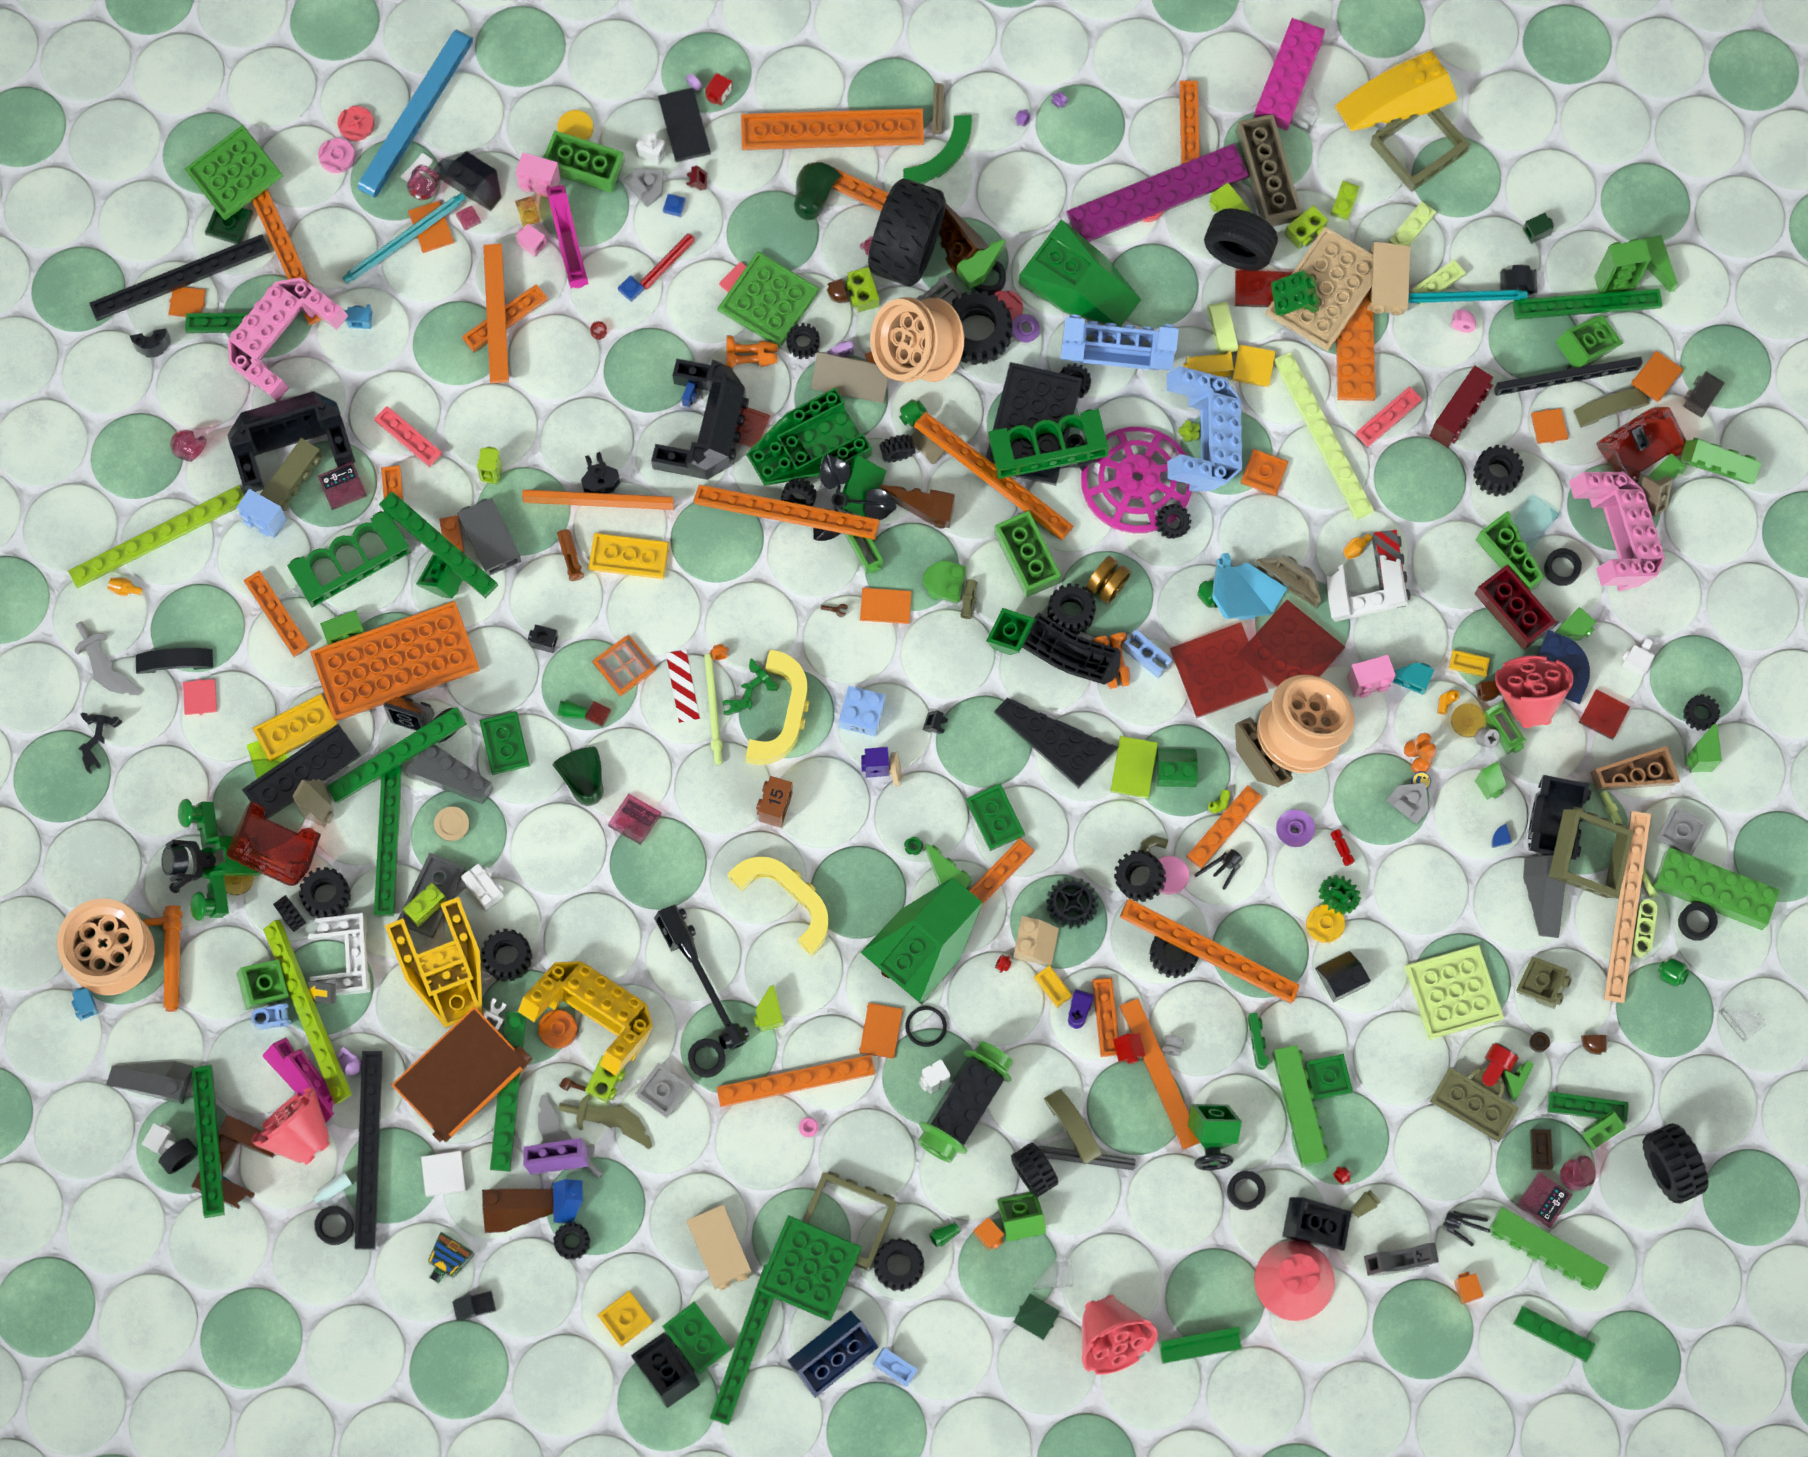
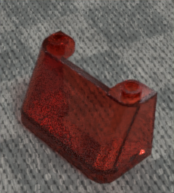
[1596,407,1686,483]
[227,801,321,886]

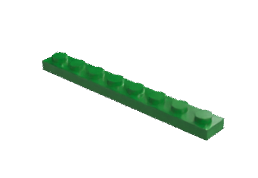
[1513,289,1662,320]
[379,491,499,599]
[327,707,467,803]
[374,765,402,916]
[490,1012,526,1172]
[191,1065,225,1219]
[710,1264,774,1426]

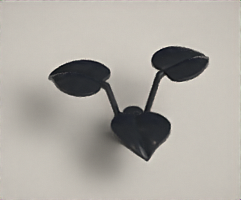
[813,454,897,541]

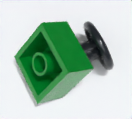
[1188,1104,1242,1171]

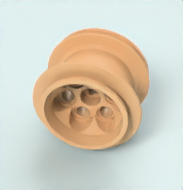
[870,297,964,382]
[1257,675,1355,773]
[57,899,155,995]

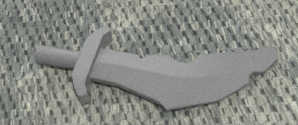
[74,621,142,695]
[538,1095,603,1179]

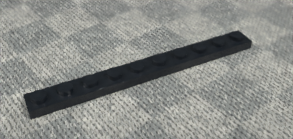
[89,234,270,321]
[354,1051,383,1250]

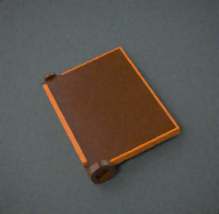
[391,1006,533,1143]

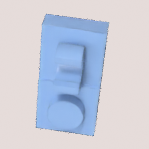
[872,1347,917,1387]

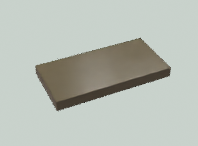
[811,351,889,403]

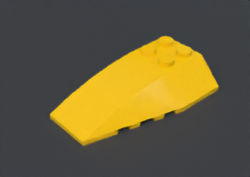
[1335,50,1458,131]

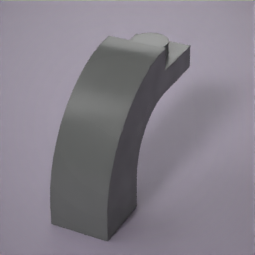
[1364,1242,1439,1276]

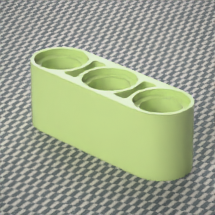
[1207,301,1238,354]
[1631,899,1657,958]

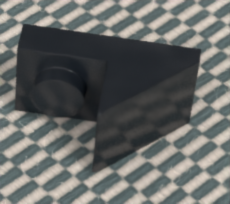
[452,1291,496,1321]

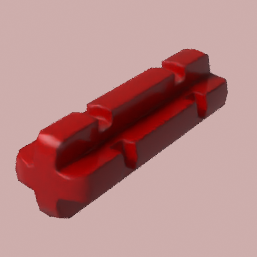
[1331,829,1355,866]

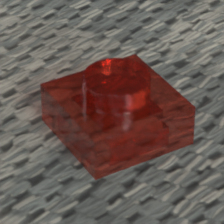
[585,701,611,728]

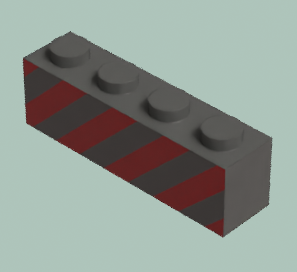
[1372,530,1410,608]

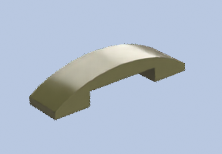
[1573,388,1650,428]
[1044,1089,1102,1165]

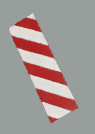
[666,649,700,723]

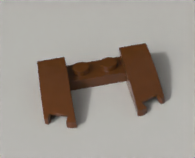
[191,1115,274,1209]

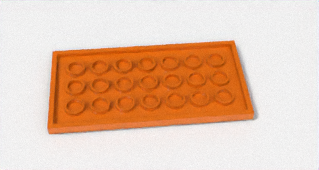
[310,601,480,721]

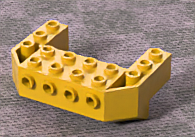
[518,961,653,1076]

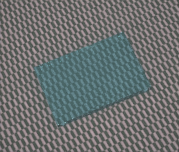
[1512,495,1559,551]

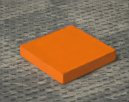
[1240,449,1289,496]

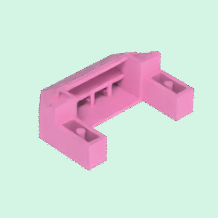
[228,277,348,402]
[1569,472,1665,591]

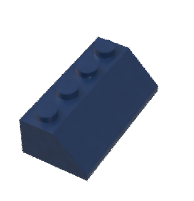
[787,1310,879,1398]

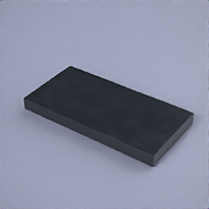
[658,88,711,163]

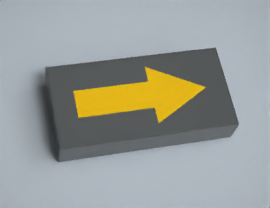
[306,981,336,1004]

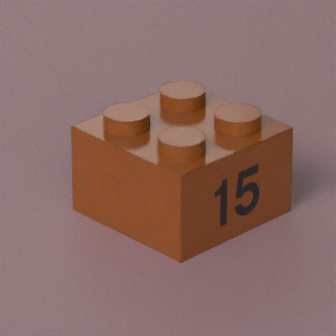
[756,776,793,828]

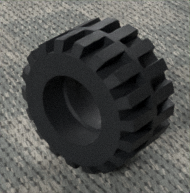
[1473,445,1524,497]
[1047,583,1096,635]
[1114,850,1166,902]
[299,867,351,919]
[481,929,532,982]
[1149,936,1199,978]
[1011,1142,1058,1197]
[874,1238,924,1291]

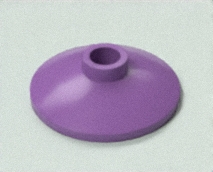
[1276,809,1315,847]

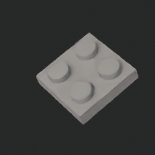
[1656,805,1709,856]
[635,1063,690,1119]

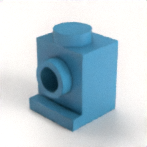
[344,304,373,329]
[71,987,99,1021]

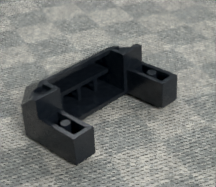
[651,359,749,480]
[227,391,356,492]

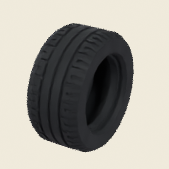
[1204,208,1278,271]

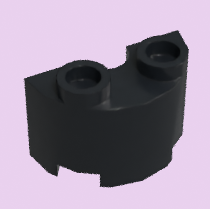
[1500,265,1537,295]
[130,328,170,358]

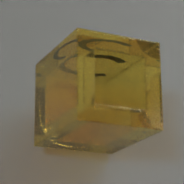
[515,196,541,227]

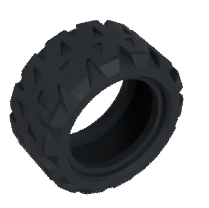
[868,178,946,286]

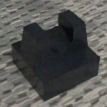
[922,710,948,734]

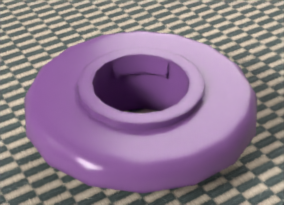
[1012,314,1040,343]

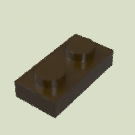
[1530,1129,1553,1170]

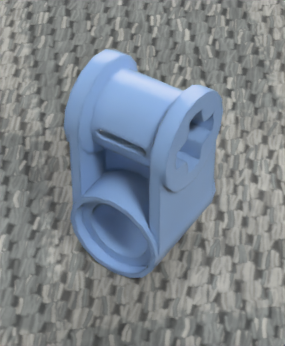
[251,1004,291,1030]

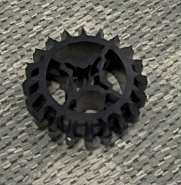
[1046,877,1099,929]

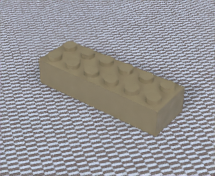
[1236,114,1301,227]

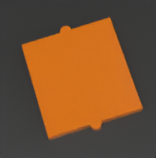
[168,287,206,317]
[1531,408,1568,444]

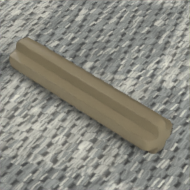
[933,83,944,135]

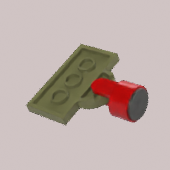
[1429,1042,1519,1143]

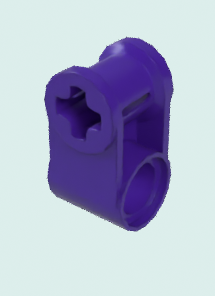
[1068,988,1094,1029]

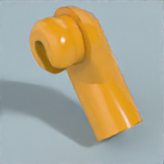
[1437,690,1460,715]

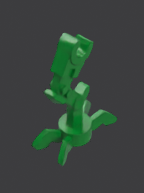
[722,658,778,716]

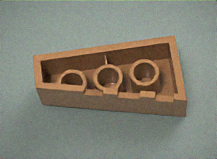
[1590,746,1680,790]

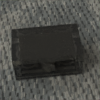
[1683,371,1725,418]

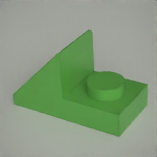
[1501,1060,1534,1102]

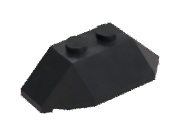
[431,151,501,211]

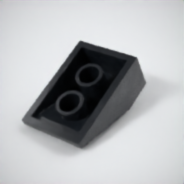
[384,696,435,731]
[1282,1197,1352,1251]
[631,1333,700,1408]

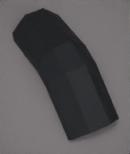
[1022,613,1121,685]

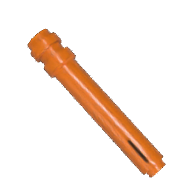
[143,905,183,1012]

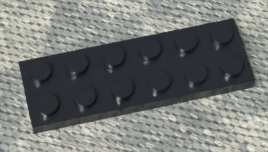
[242,724,361,822]

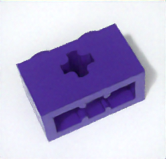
[861,747,889,778]

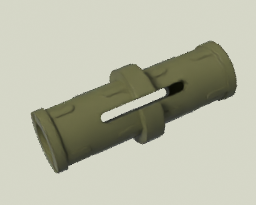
[960,579,978,619]

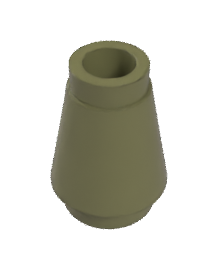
[1350,1190,1380,1218]

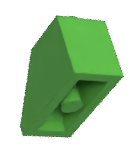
[1555,607,1596,641]
[1475,761,1507,800]

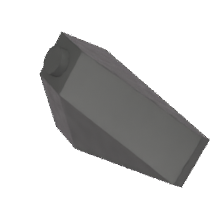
[1523,855,1565,938]
[106,1061,194,1105]

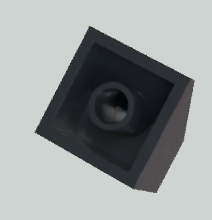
[1315,951,1371,1003]

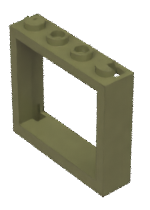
[1370,108,1470,192]
[1549,807,1633,899]
[803,1171,897,1271]

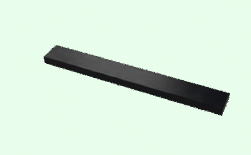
[1494,357,1643,396]

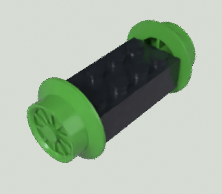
[917,1041,1013,1163]

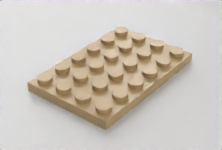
[1265,227,1373,352]

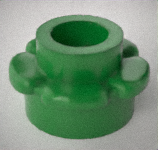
[904,837,923,855]

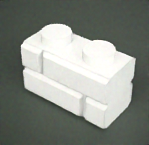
[461,863,504,911]
[919,1060,950,1094]

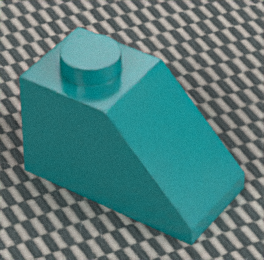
[1393,662,1434,695]

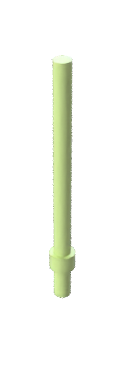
[704,654,723,765]
[1600,790,1657,898]

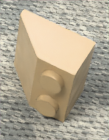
[1013,916,1059,966]

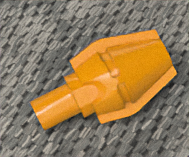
[1343,534,1372,560]
[107,578,143,596]

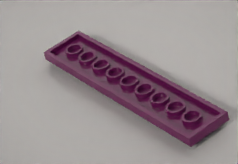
[1066,144,1249,242]

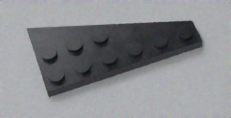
[994,698,1118,789]

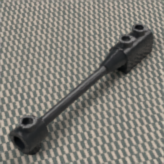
[654,905,749,1050]

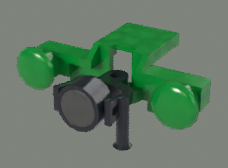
[161,799,263,921]

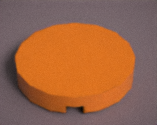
[538,1010,578,1049]

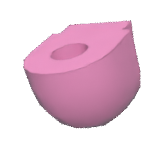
[1451,308,1476,333]

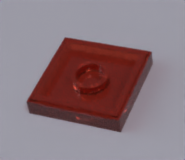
[738,407,770,447]
[1578,689,1630,740]

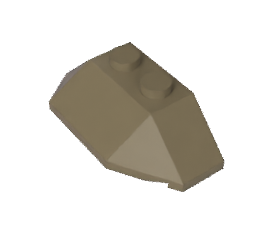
[1254,554,1321,609]
[1235,717,1293,787]

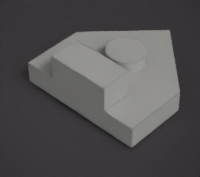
[624,168,664,207]
[1386,783,1429,825]

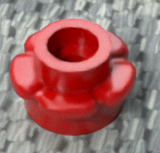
[995,954,1012,973]
[1333,1166,1351,1185]

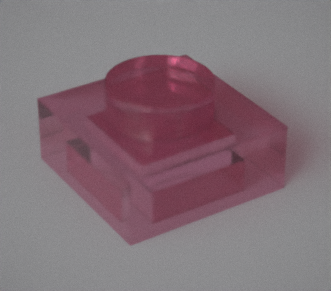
[456,205,481,231]

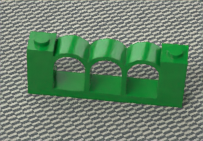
[988,409,1109,479]
[287,511,411,608]

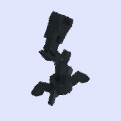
[79,713,122,774]

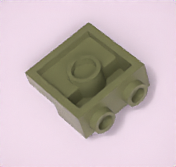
[1516,956,1572,1009]

